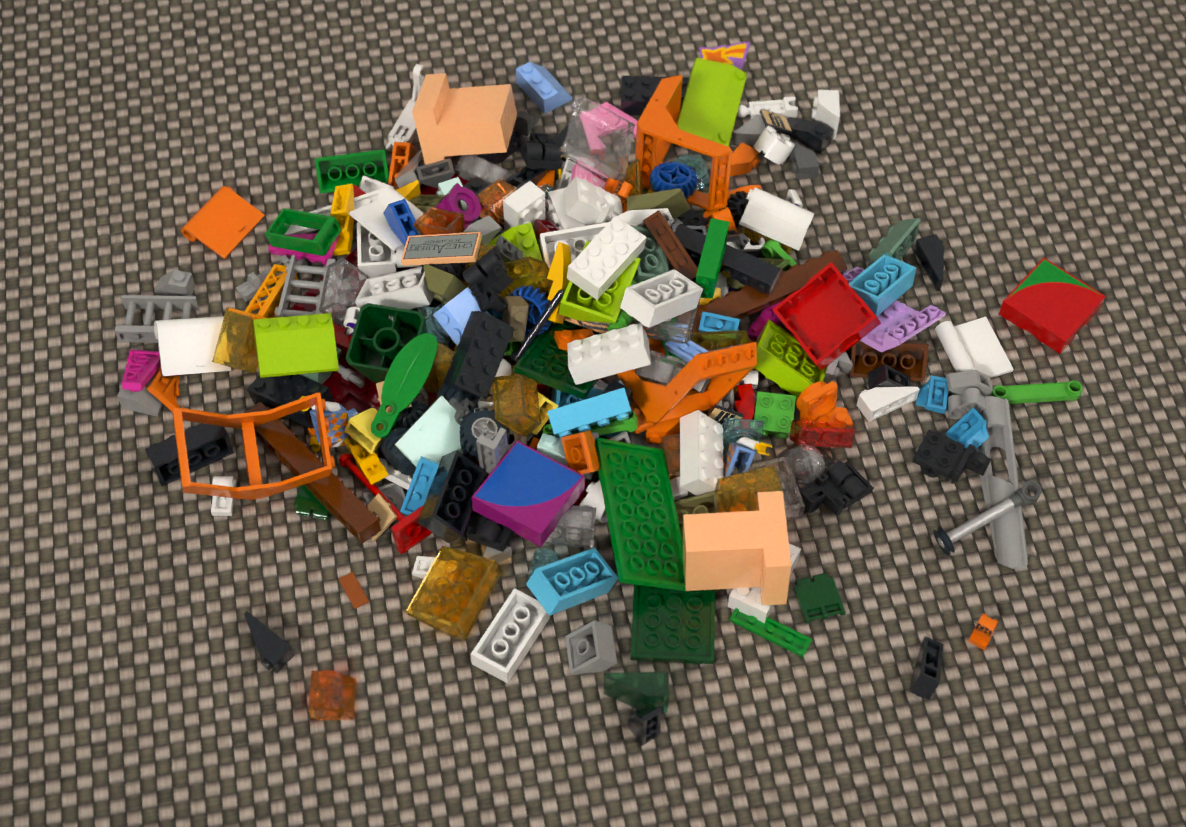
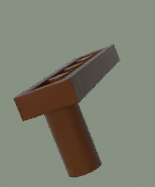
[643,210,698,280]

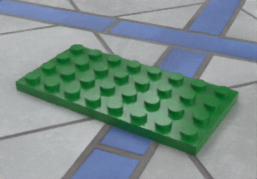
[594,438,688,592]

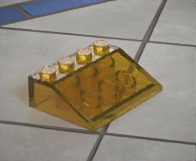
[406,546,501,641]

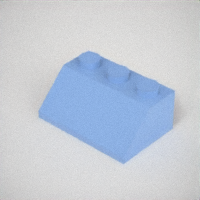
[516,62,572,114]
[433,287,489,346]

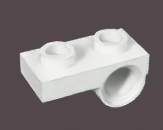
[211,476,236,516]

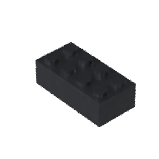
[621,76,690,115]
[443,311,514,400]
[247,374,335,429]
[145,423,234,487]
[417,450,486,543]

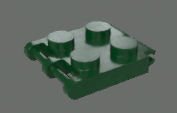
[294,485,333,520]
[793,573,846,624]

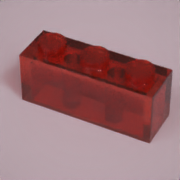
[789,420,855,448]

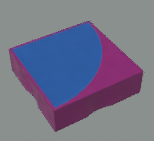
[472,441,585,547]

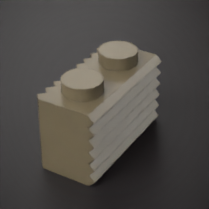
[501,296,529,342]

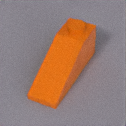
[388,142,417,190]

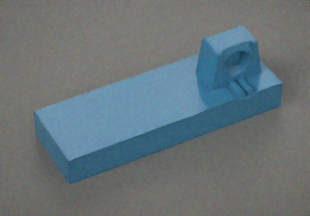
[400,456,440,515]

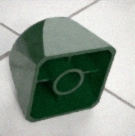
[346,303,427,383]

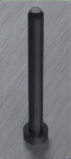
[510,289,565,362]

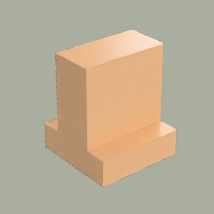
[412,73,517,165]
[683,491,791,606]

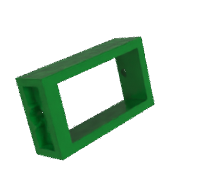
[265,208,342,256]
[695,218,730,299]

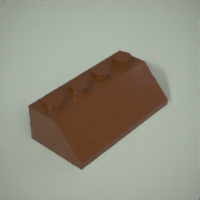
[849,340,929,382]

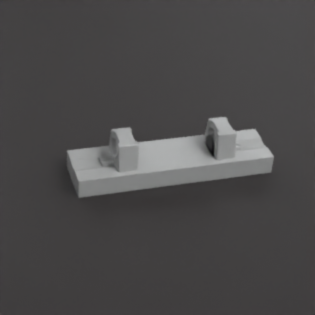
[236,254,308,302]

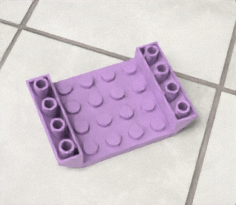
[843,267,946,352]

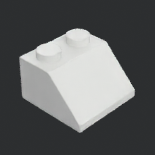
[811,90,840,140]

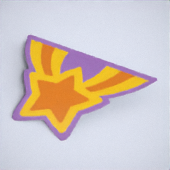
[699,42,750,70]

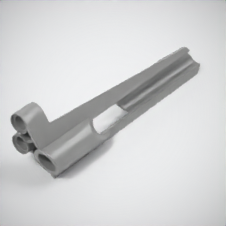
[947,388,1028,571]

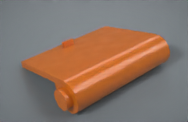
[181,186,265,259]

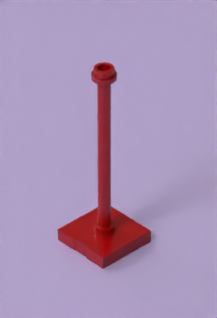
[339,453,433,555]

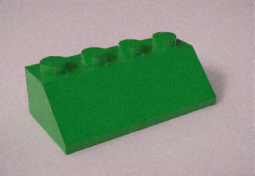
[314,148,389,194]

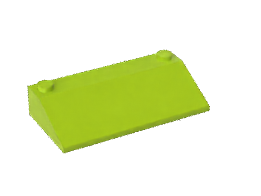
[676,58,747,147]

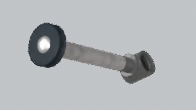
[933,480,1042,556]

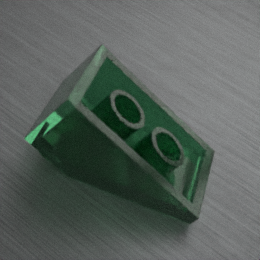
[603,672,669,714]

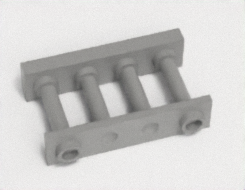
[275,255,337,318]
[115,294,199,343]

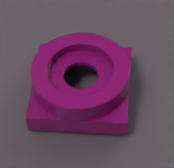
[436,183,483,233]

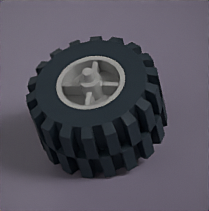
[460,408,510,462]

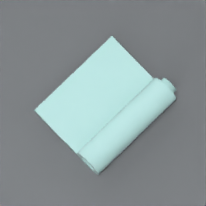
[395,395,465,480]

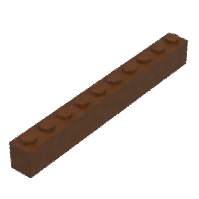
[675,250,848,340]
[244,401,381,544]

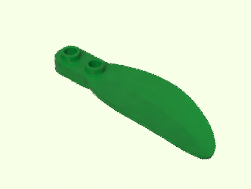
[371,333,438,438]

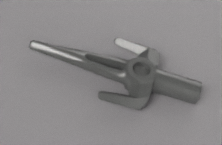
[449,398,475,425]

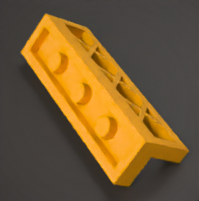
[242,264,298,320]

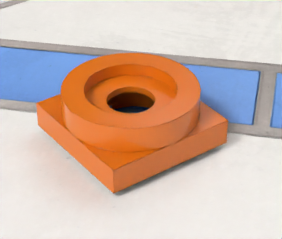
[796,381,838,426]

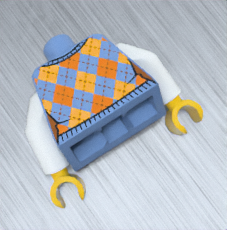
[300,396,358,452]
[723,437,772,500]

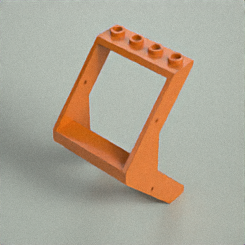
[634,75,733,211]
[617,325,757,423]
[173,393,335,500]

